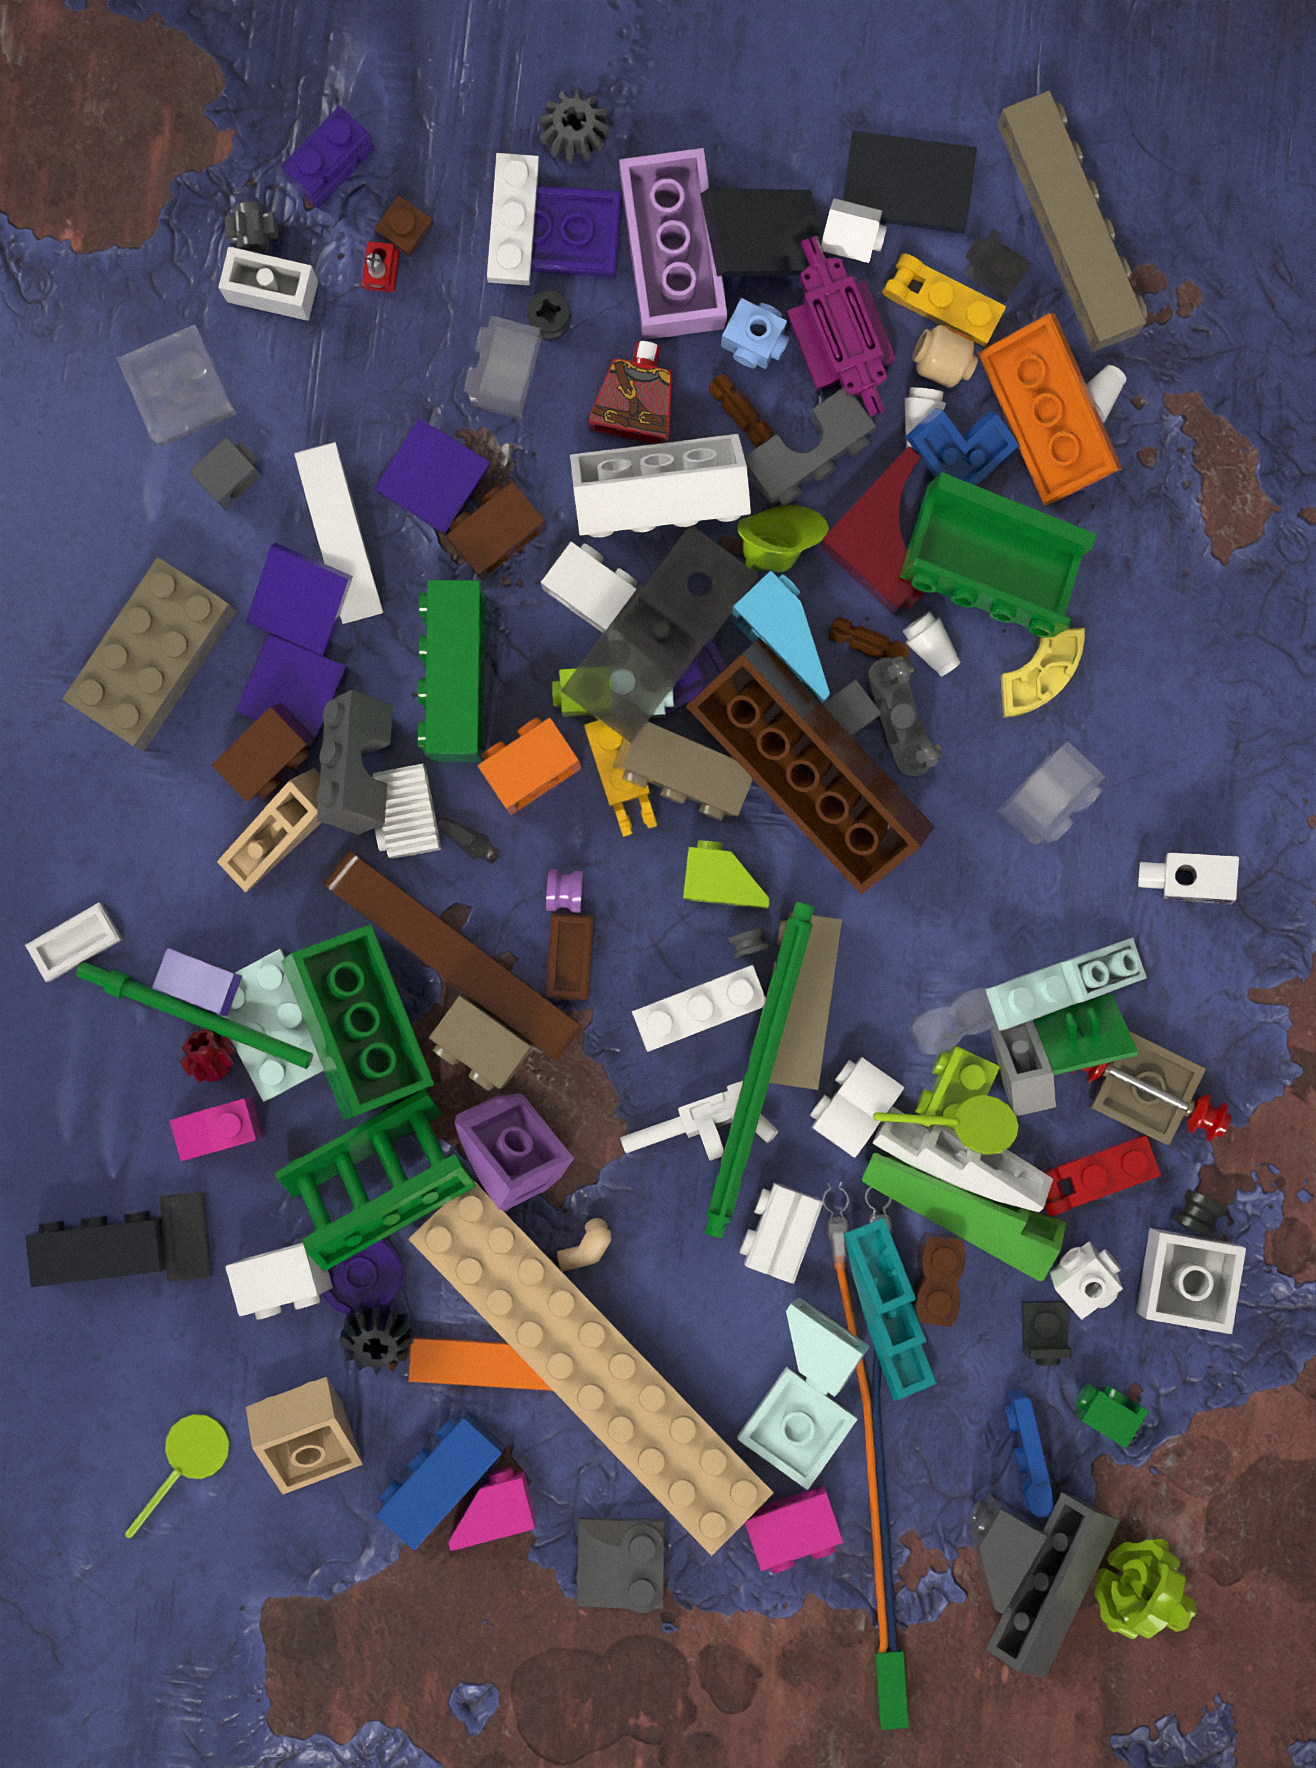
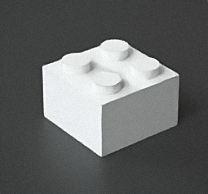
[1136,1228,1246,1334]

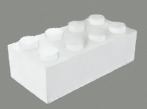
[570,434,751,537]

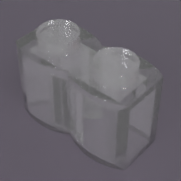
[907,988,997,1054]

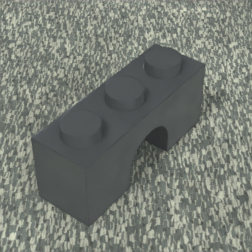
[744,388,876,508]
[316,690,393,835]

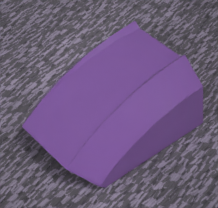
[455,1093,574,1212]

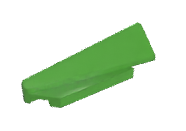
[862,1153,1067,1281]

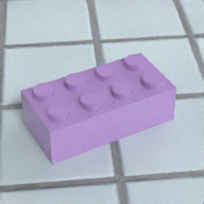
[619,148,727,340]

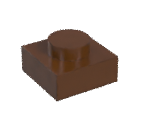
[374,195,434,258]

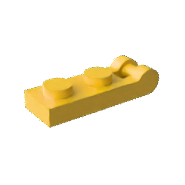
[882,254,1006,347]

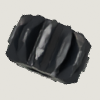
[340,1299,414,1375]

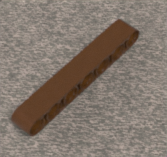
[323,850,583,1061]

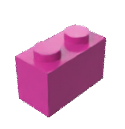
[745,1485,843,1573]

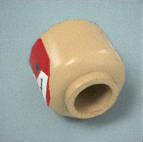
[912,325,978,388]

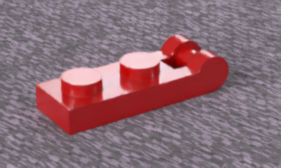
[1042,1135,1161,1216]

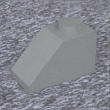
[989,1020,1056,1116]

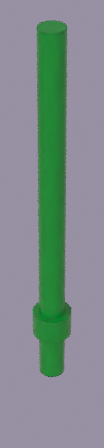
[76,961,313,1069]

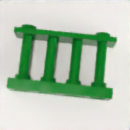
[274,1089,476,1271]

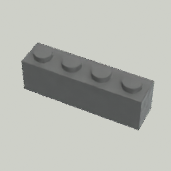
[986,1492,1121,1678]

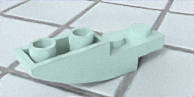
[985,938,1147,1031]

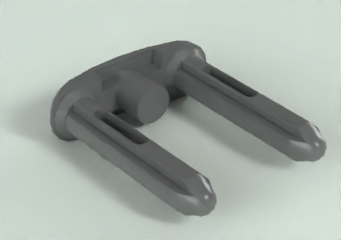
[868,656,942,776]

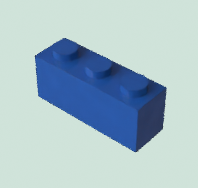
[376,1411,505,1551]

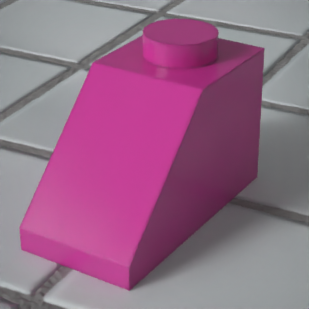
[170,1097,264,1161]
[448,1467,537,1551]

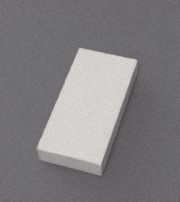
[25,903,123,982]

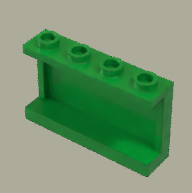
[900,472,1096,638]

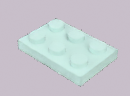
[218,949,324,1102]

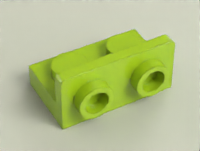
[914,1045,1000,1131]

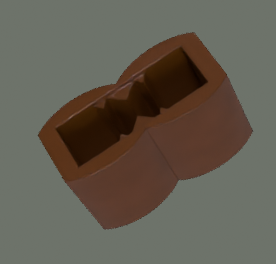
[912,1232,966,1327]

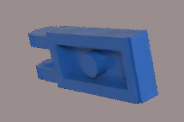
[1004,1389,1054,1518]

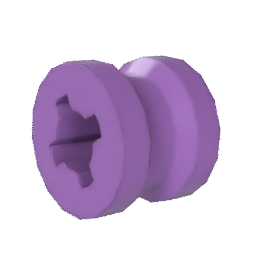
[546,869,583,913]

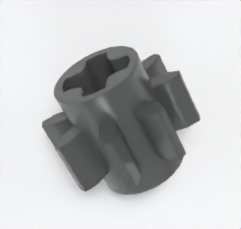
[225,202,278,253]

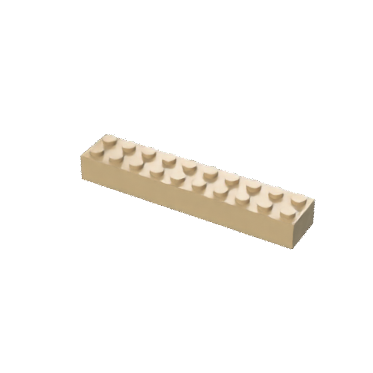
[408,1181,773,1556]

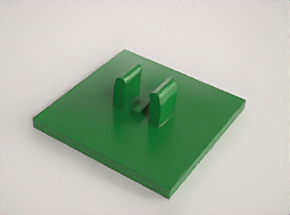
[1033,993,1138,1075]

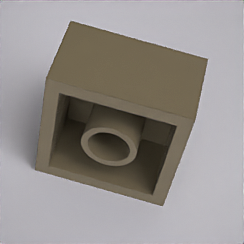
[429,995,535,1091]

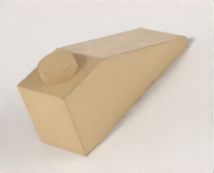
[217,768,321,893]

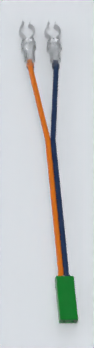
[822,1182,909,1730]

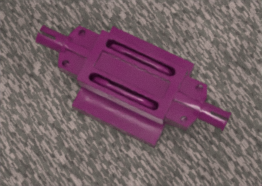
[786,236,896,417]

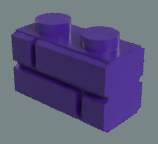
[281,106,375,209]

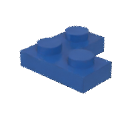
[905,408,1019,485]

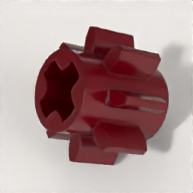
[179,1030,236,1083]

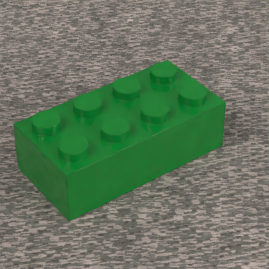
[417,580,486,762]
[281,924,434,1121]

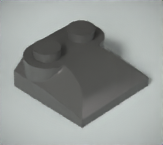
[577,1517,664,1613]

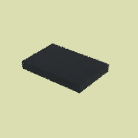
[843,131,977,234]
[700,188,824,277]

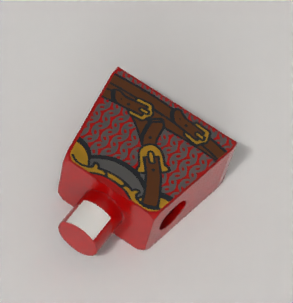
[589,341,672,445]

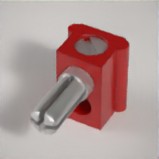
[361,241,399,292]

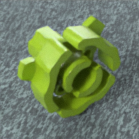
[1094,1539,1196,1639]

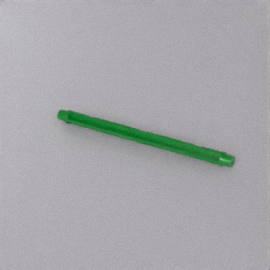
[705,901,815,1238]

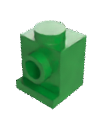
[1075,1383,1149,1449]

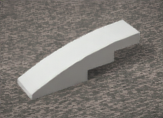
[294,442,383,624]
[873,1106,1053,1212]

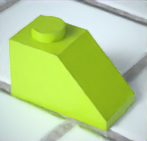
[683,840,769,909]

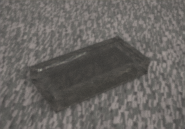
[159,1191,213,1282]

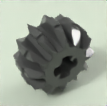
[539,88,610,165]

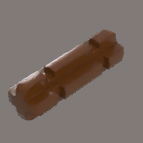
[708,373,774,448]
[828,617,910,661]

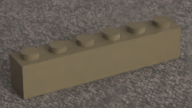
[997,90,1147,352]

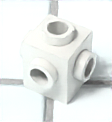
[1049,1241,1123,1320]

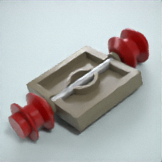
[1069,1031,1232,1146]

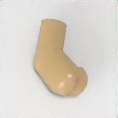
[557,1218,611,1272]

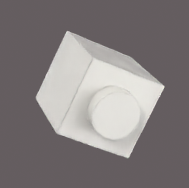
[821,198,887,263]

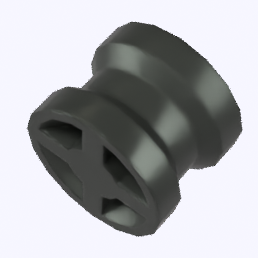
[527,290,571,341]
[1172,1189,1227,1239]

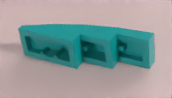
[844,1218,937,1400]

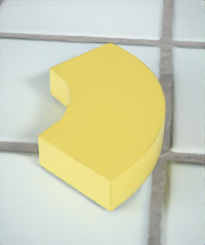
[1001,628,1085,718]

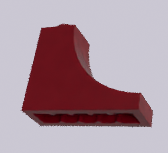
[820,446,925,615]

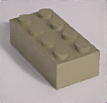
[62,557,237,751]

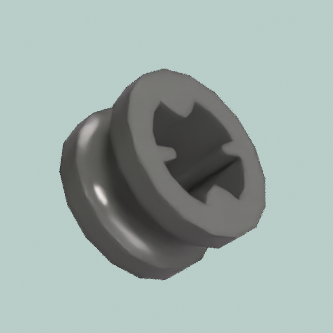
[727,927,770,959]

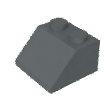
[967,1492,1047,1614]

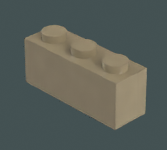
[613,719,753,821]

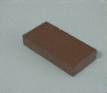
[545,913,594,1001]

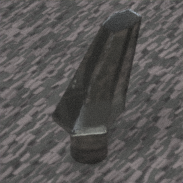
[437,818,500,864]

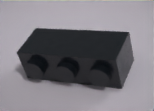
[25,1210,169,1287]

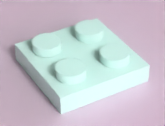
[737,1366,858,1490]

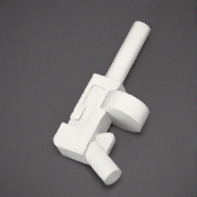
[620,1081,779,1161]

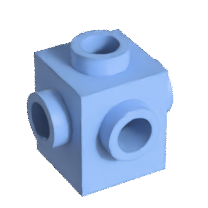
[721,298,790,369]

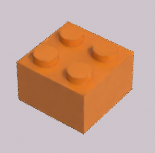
[477,717,581,816]

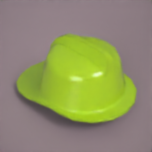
[737,505,829,573]

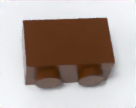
[446,482,547,582]
[211,702,316,802]

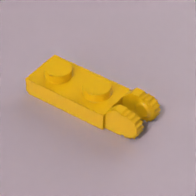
[584,716,657,837]

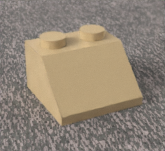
[246,1377,363,1495]

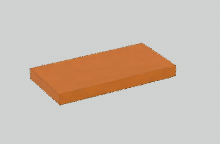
[978,313,1123,506]

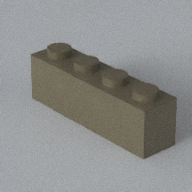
[769,912,842,1090]

